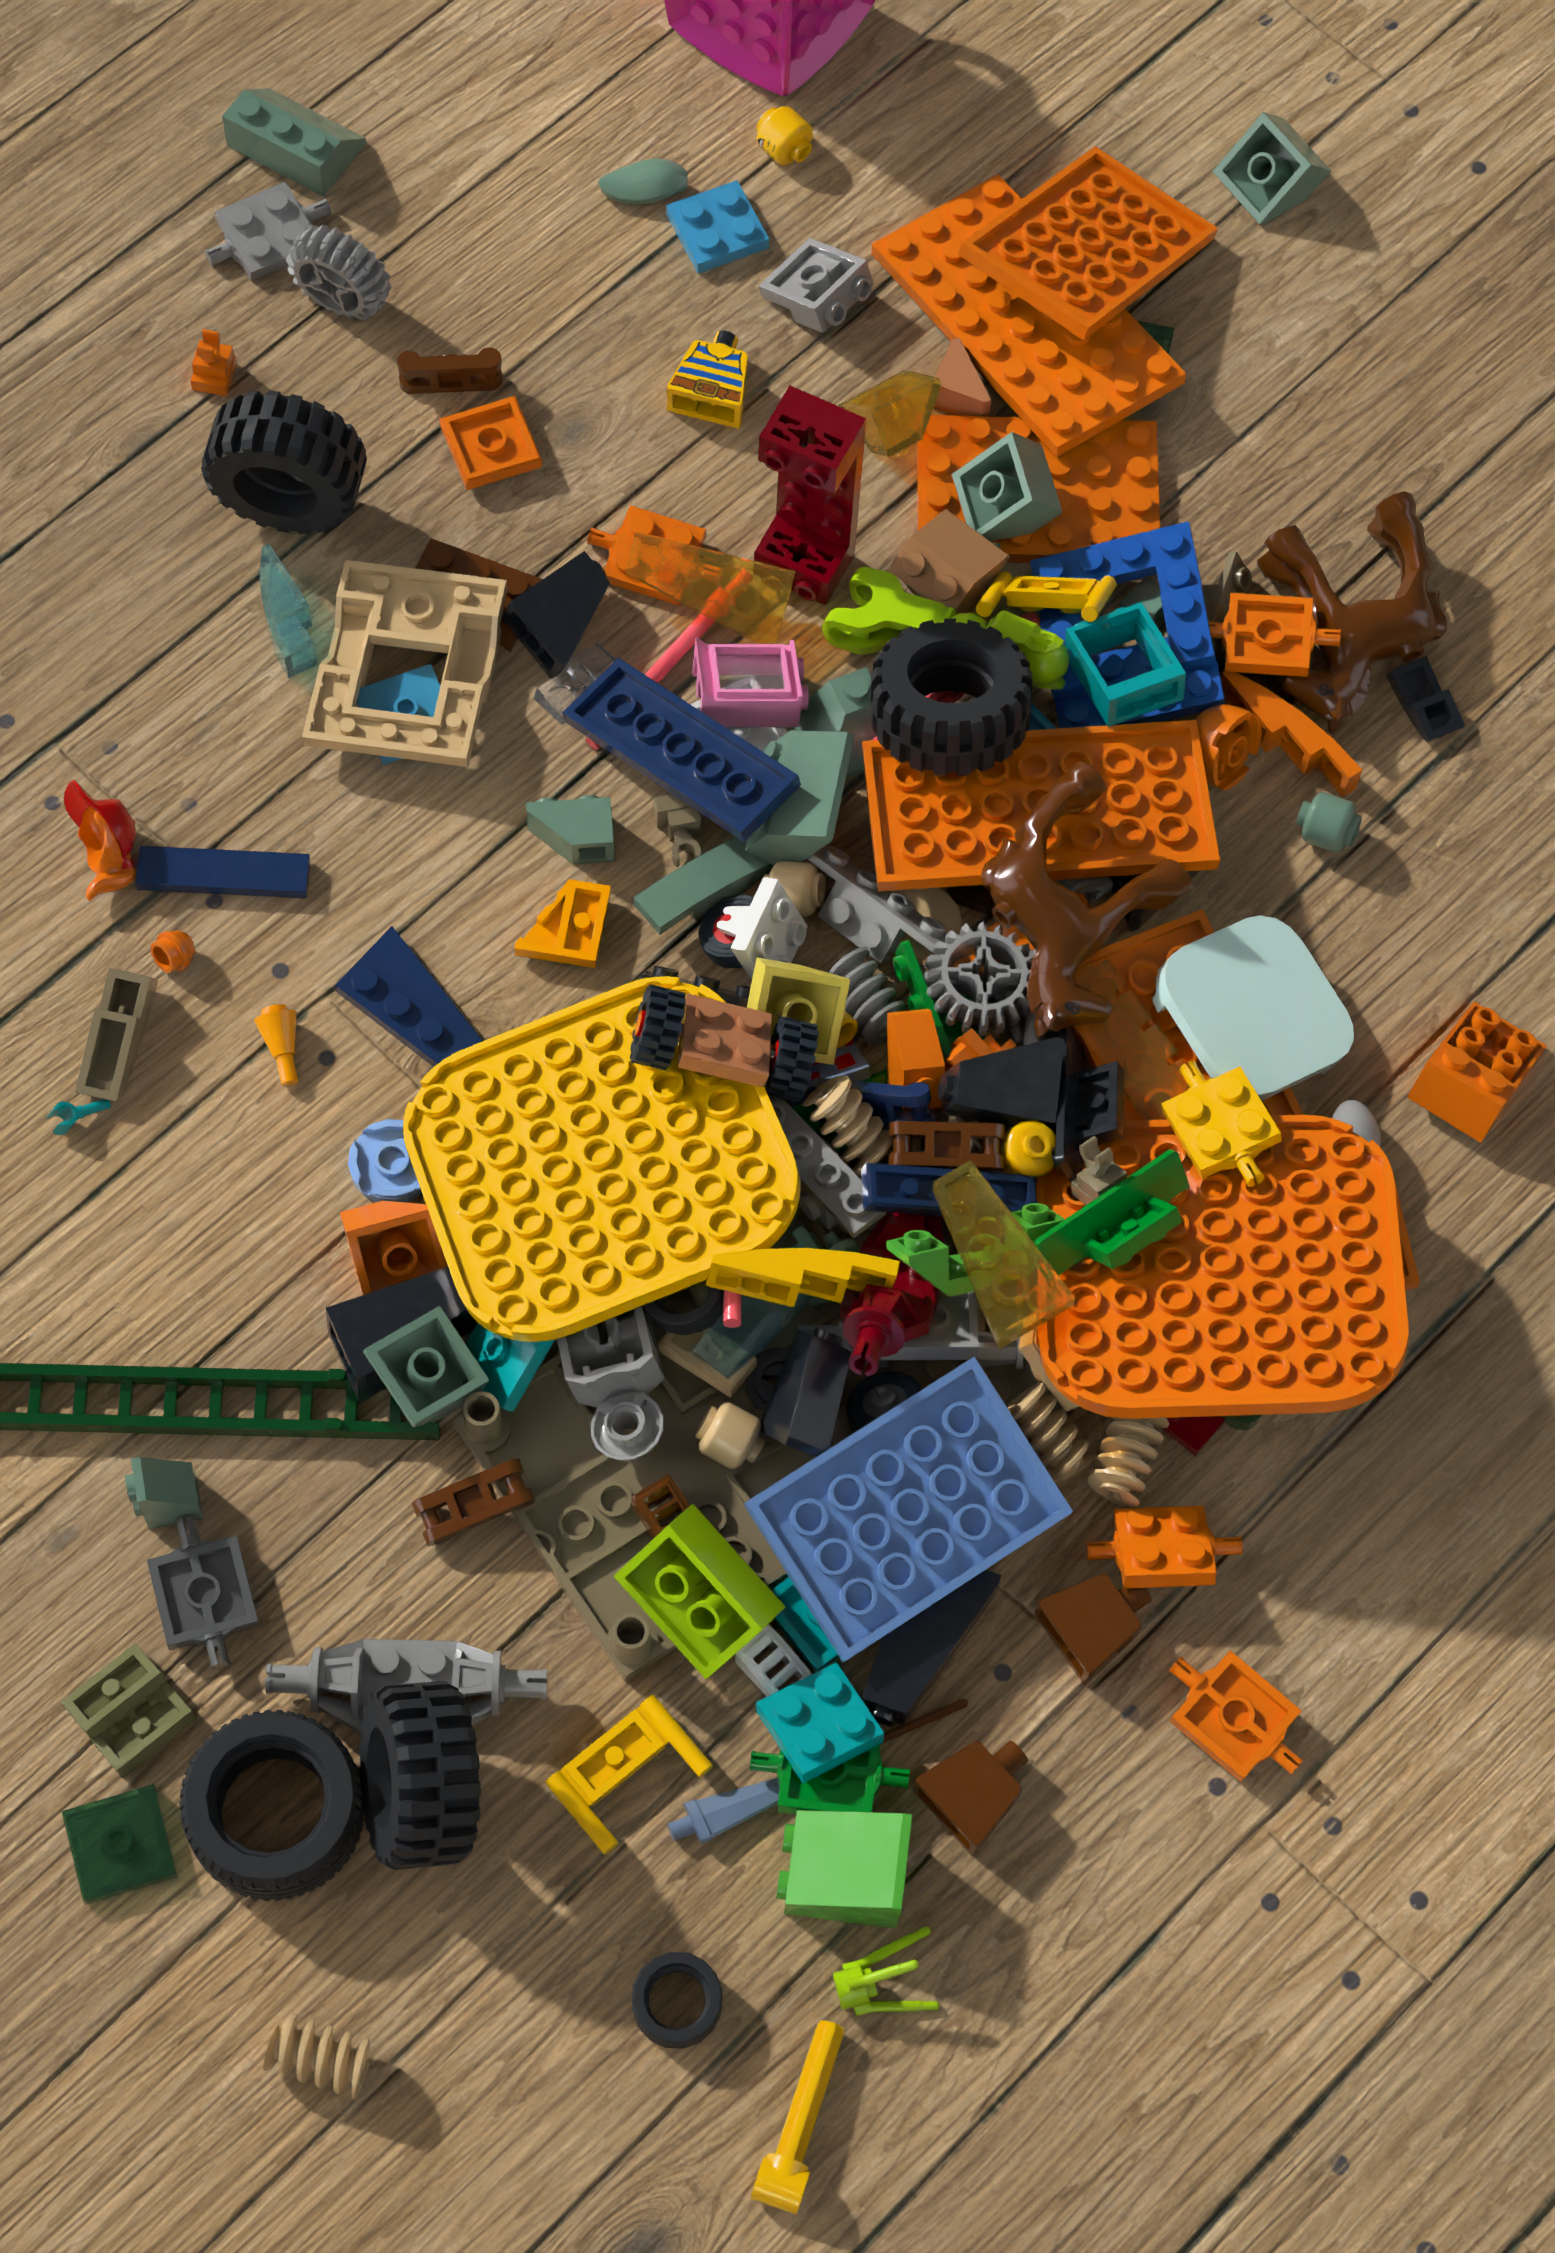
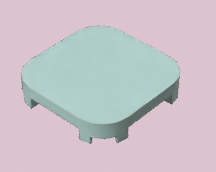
[1152,915,1354,1103]

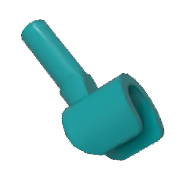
[46,1099,111,1135]

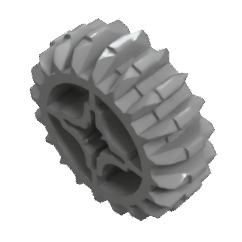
[286,224,392,321]
[924,921,1033,1037]

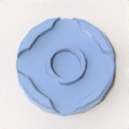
[348,1119,422,1202]

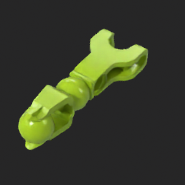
[822,567,1070,690]

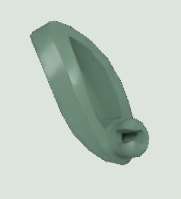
[599,158,688,205]

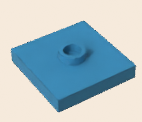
[357,664,440,765]

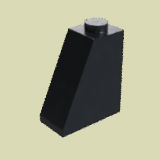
[502,551,610,681]
[938,1037,1064,1127]
[760,1327,852,1457]

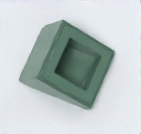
[1119,577,1164,624]

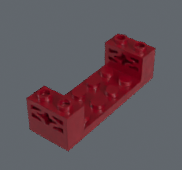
[753,385,867,605]

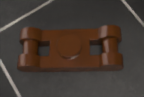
[397,347,503,394]
[889,1121,1005,1172]
[412,1458,535,1546]

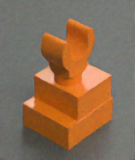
[190,329,237,396]

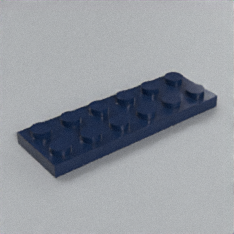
[562,658,801,842]

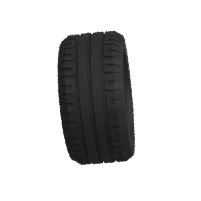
[179,1710,365,1901]

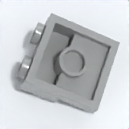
[759,238,874,333]

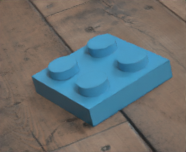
[666,180,769,274]

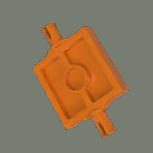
[587,505,722,606]
[1208,593,1341,677]
[1086,1505,1243,1588]
[1169,1650,1303,1782]

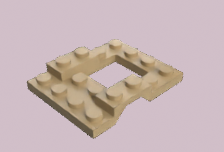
[302,560,508,767]

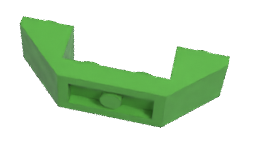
[886,1203,1065,1297]

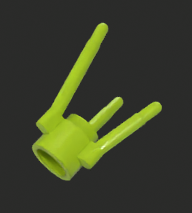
[832,1926,940,2016]

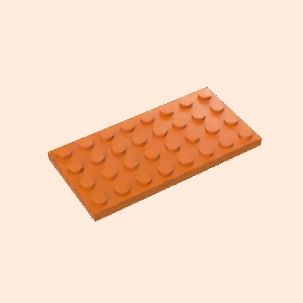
[872,174,1186,458]
[862,720,1220,892]

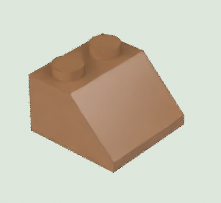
[887,509,1010,615]

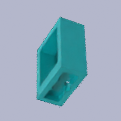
[1065,602,1186,727]

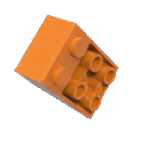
[1407,1001,1547,1143]

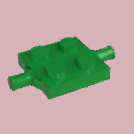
[750,1744,910,1815]

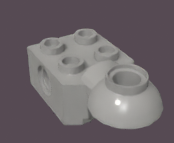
[557,1306,664,1461]

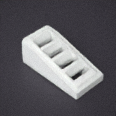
[735,1624,812,1696]

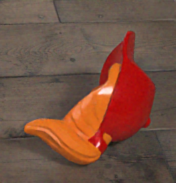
[63,780,137,901]

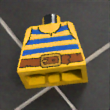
[667,331,748,429]

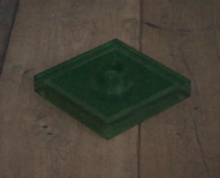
[62,1784,178,1905]

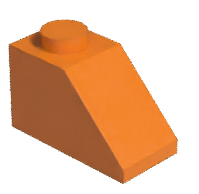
[887,1009,945,1111]

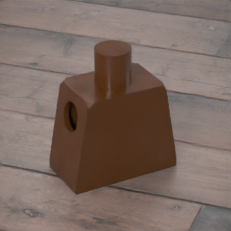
[1034,1574,1152,1685]
[912,1740,1028,1857]

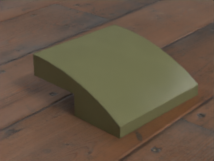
[61,1643,197,1779]

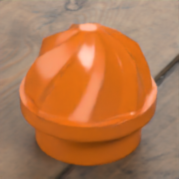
[151,930,196,973]

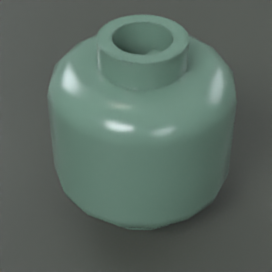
[1296,792,1362,853]

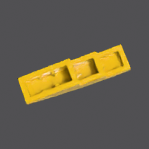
[705,1248,900,1307]

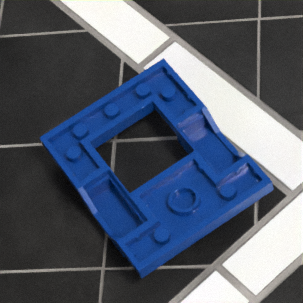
[1030,521,1226,728]

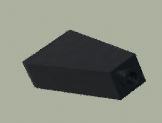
[326,1267,478,1402]
[862,1570,1001,1726]

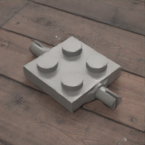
[204,181,332,281]

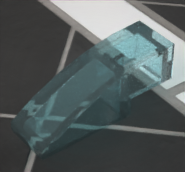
[260,544,317,679]
[693,1293,813,1379]

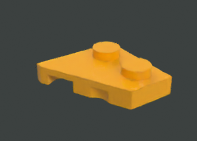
[514,879,611,969]

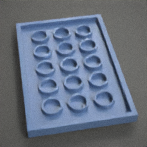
[743,1357,1073,1662]

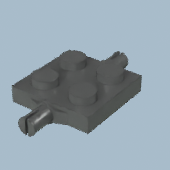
[147,1516,260,1669]

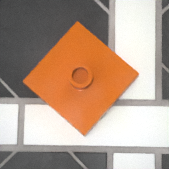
[439,396,542,491]

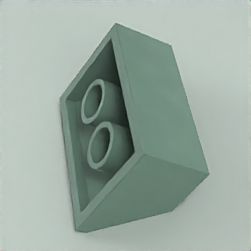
[222,88,367,197]
[745,730,854,865]

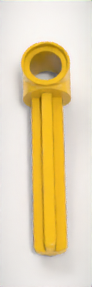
[750,2020,845,2215]

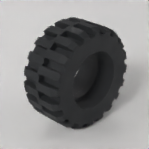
[201,391,367,534]
[870,618,1033,776]
[359,1681,481,1870]

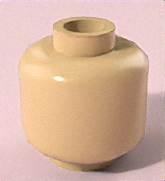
[762,861,826,917]
[695,1402,765,1470]

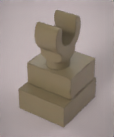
[654,794,701,867]
[1071,1136,1128,1205]

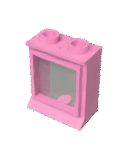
[692,637,809,727]

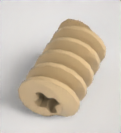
[802,1075,894,1175]
[1008,1382,1097,1482]
[1087,1417,1169,1508]
[263,2013,371,2100]

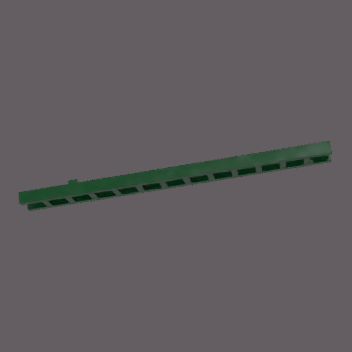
[0,1363,440,1441]

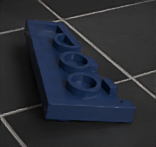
[335,926,483,1067]

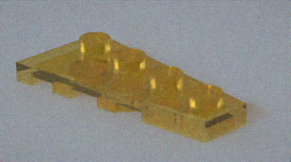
[625,531,795,644]
[932,1160,1075,1350]

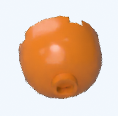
[1193,704,1262,791]

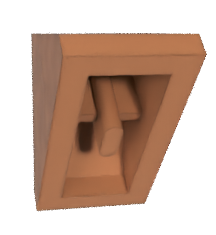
[929,338,991,416]

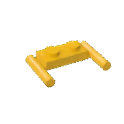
[976,571,1117,622]
[545,1695,713,1855]

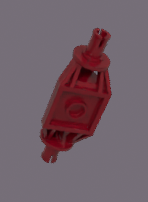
[840,1212,945,1376]

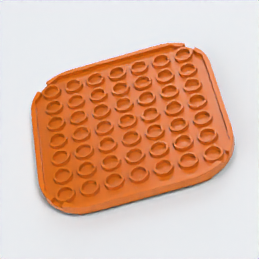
[1036,1115,1409,1419]

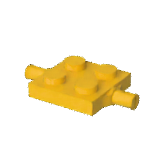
[1161,1061,1282,1187]

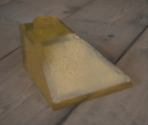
[838,370,941,459]

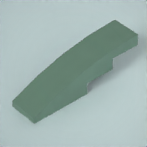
[634,837,774,935]

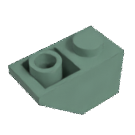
[526,795,614,864]
[125,1457,203,1529]

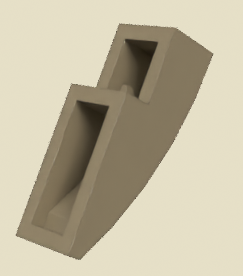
[75,968,158,1102]

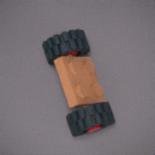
[630,984,819,1102]

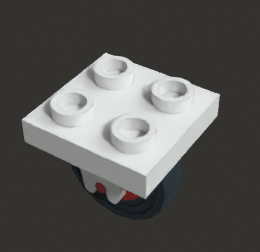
[698,877,808,980]

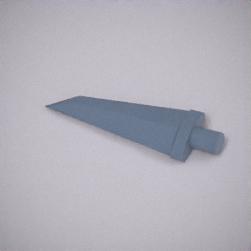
[667,1778,780,1844]

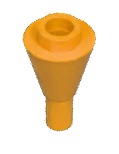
[254,1004,298,1086]

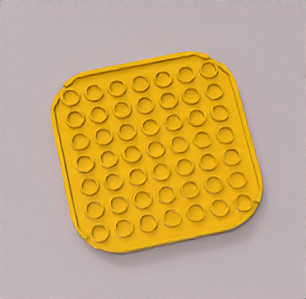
[403,976,801,1342]

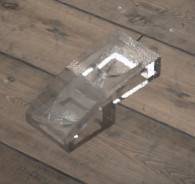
[534,642,616,725]

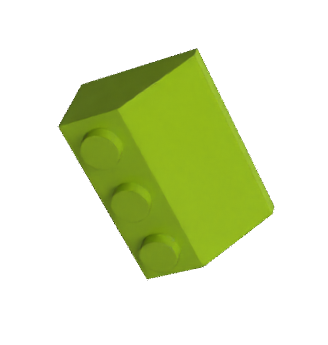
[613,1504,786,1679]

